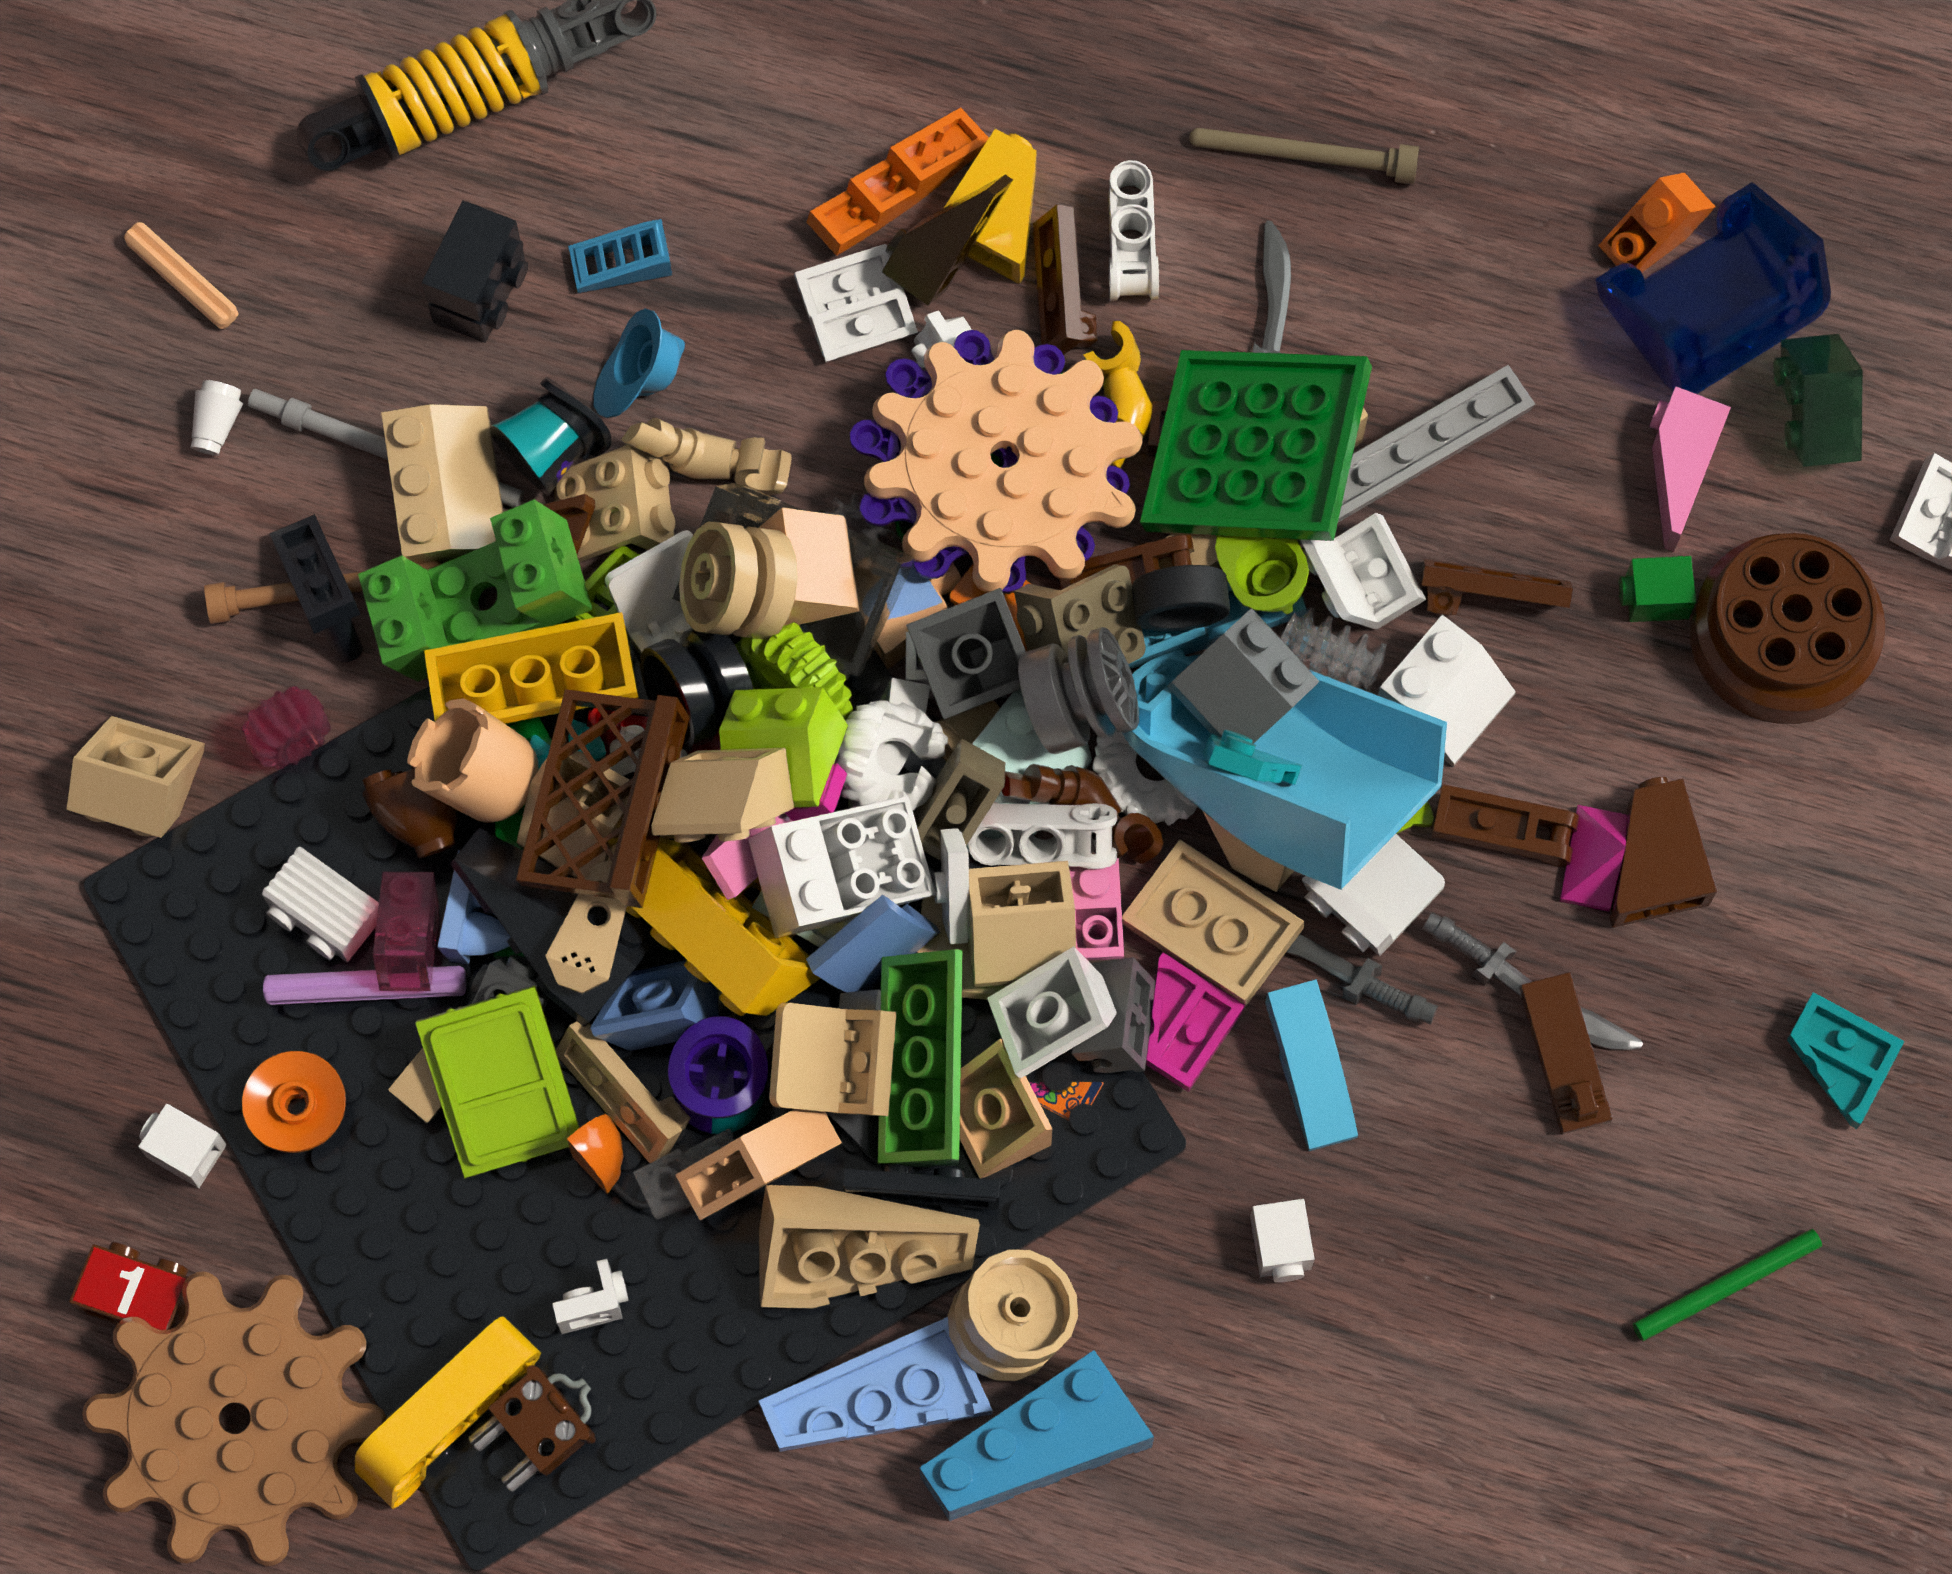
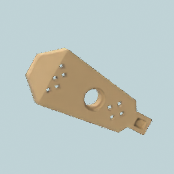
[545,843,627,994]

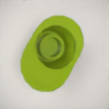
[1215,535,1309,615]

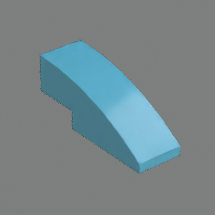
[1265,979,1358,1151]

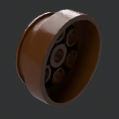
[1690,533,1885,724]

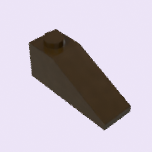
[882,174,1013,306]

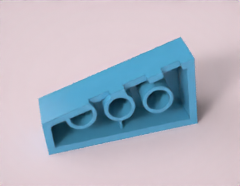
[919,1350,1154,1521]

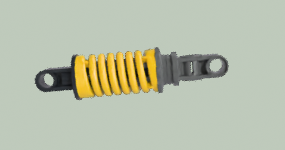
[297,0,656,171]

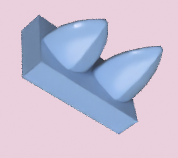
[437,850,511,964]

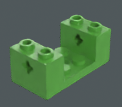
[358,499,592,682]

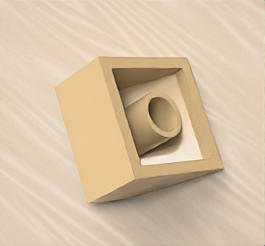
[66,716,205,838]

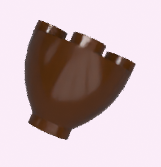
[362,765,461,859]

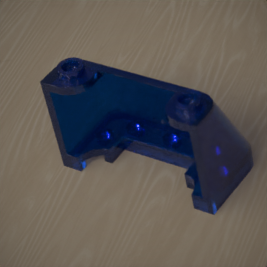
[1595,182,1831,394]

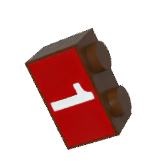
[69,1242,188,1330]

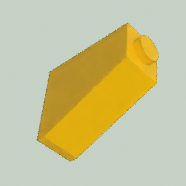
[944,129,1037,284]

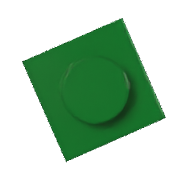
[1619,556,1696,622]

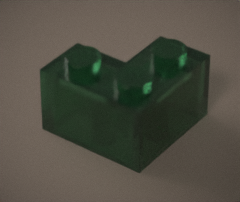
[1773,334,1863,467]

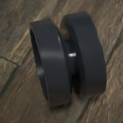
[640,628,753,750]

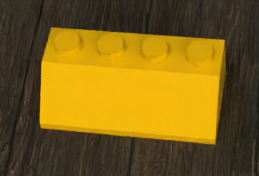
[424,612,638,724]
[626,838,821,1016]

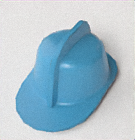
[594,308,685,419]

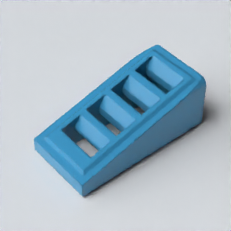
[568,219,672,293]

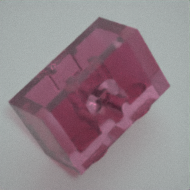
[373,872,440,991]

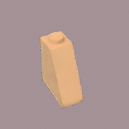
[675,1109,842,1220]

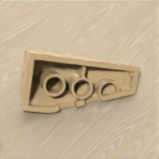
[759,1185,980,1308]

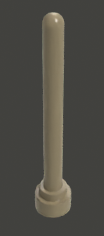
[1189,128,1419,185]

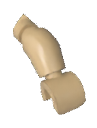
[621,418,792,495]

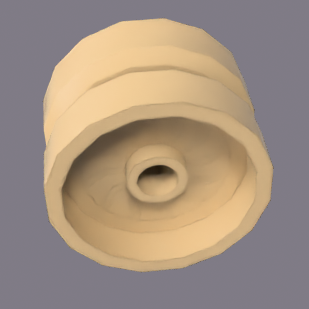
[679,521,798,640]
[948,1249,1078,1381]

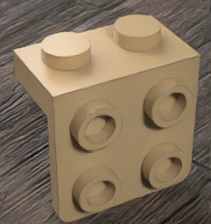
[554,445,675,562]
[769,1003,896,1116]

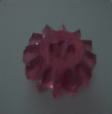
[241,686,331,770]

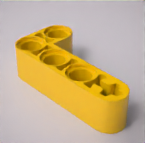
[355,1316,541,1509]

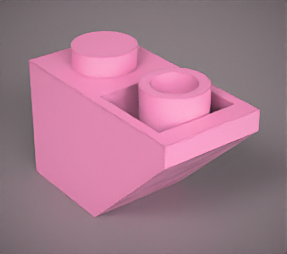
[1069,858,1124,961]

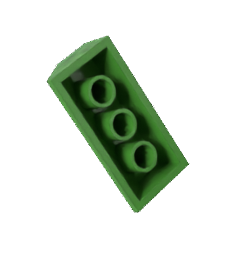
[878,949,962,1167]

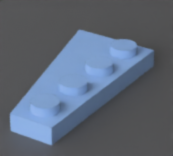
[758,1317,993,1452]

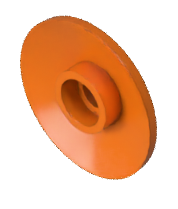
[242,1051,346,1153]

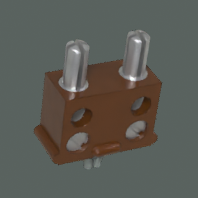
[469,1365,596,1492]

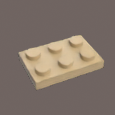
[1122,840,1304,1007]

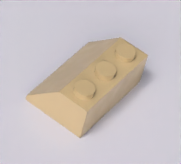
[381,404,503,563]

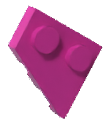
[1146,953,1245,1092]

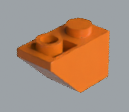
[1598,173,1716,280]

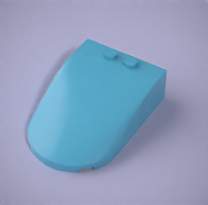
[1122,649,1447,890]

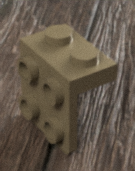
[1014,564,1146,664]

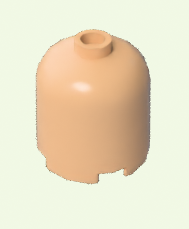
[407,698,539,823]

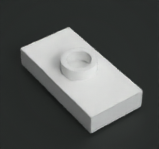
[933,828,970,944]

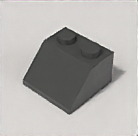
[1167,608,1320,744]

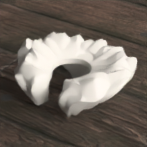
[834,700,948,811]
[1092,729,1197,826]

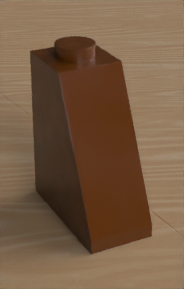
[1610,777,1717,928]

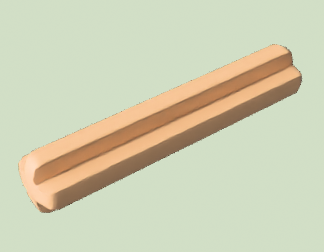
[124,222,238,329]

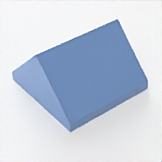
[590,960,719,1051]

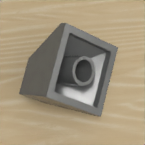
[906,588,1026,719]

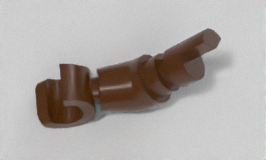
[1001,764,1163,864]

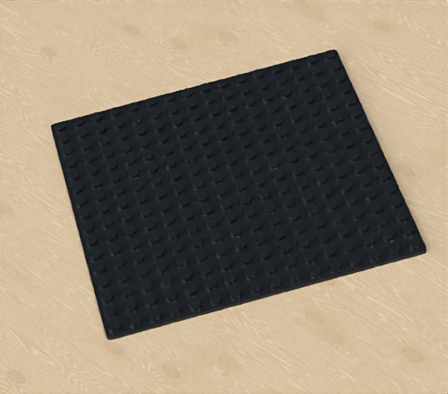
[84,496,1186,1571]

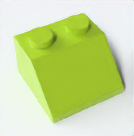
[719,687,848,807]

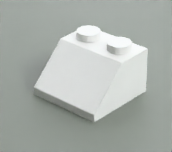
[1378,615,1516,767]
[987,946,1117,1079]

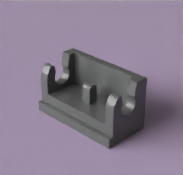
[1072,957,1156,1073]

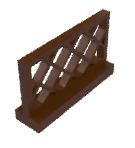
[516,689,690,908]

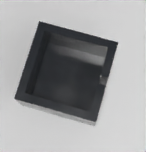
[422,200,528,343]

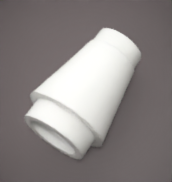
[190,380,243,456]

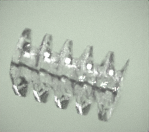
[1280,607,1387,692]

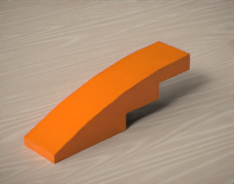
[806,107,989,256]

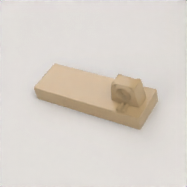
[556,1021,691,1166]

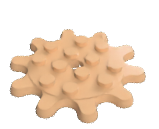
[864,330,1142,593]

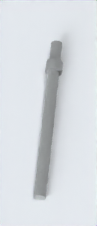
[248,389,524,508]

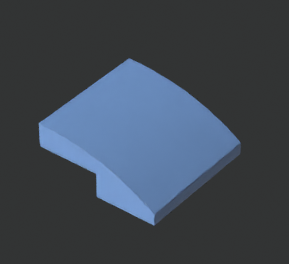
[806,895,940,992]

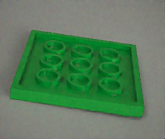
[1140,350,1372,541]

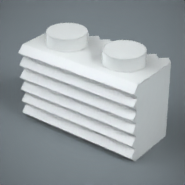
[262,847,385,962]

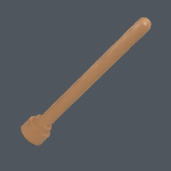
[204,561,441,624]

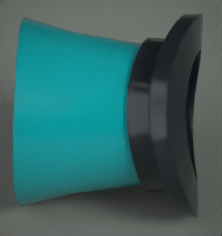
[490,377,612,496]

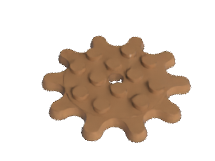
[82,1271,387,1566]

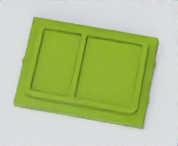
[415,985,580,1178]

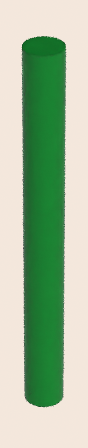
[1632,1229,1822,1342]

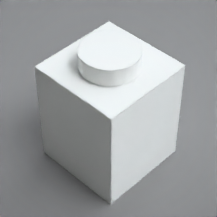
[139,1103,227,1188]
[1250,1199,1315,1282]

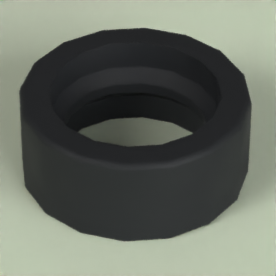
[1132,565,1230,631]

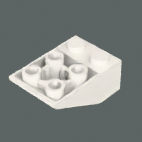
[748,796,936,938]

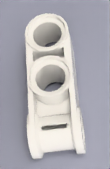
[1108,160,1159,301]
[968,803,1117,869]

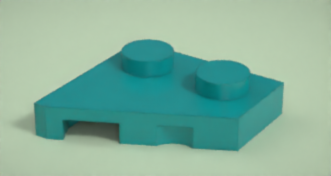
[1787,992,1905,1129]

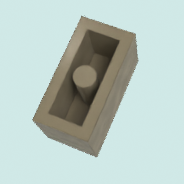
[913,738,1006,861]

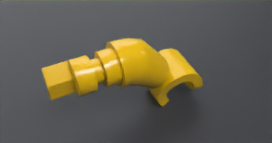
[1083,321,1152,468]

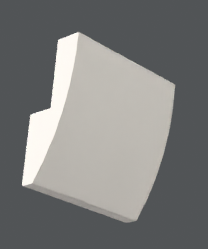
[794,244,918,363]
[1890,453,1952,570]

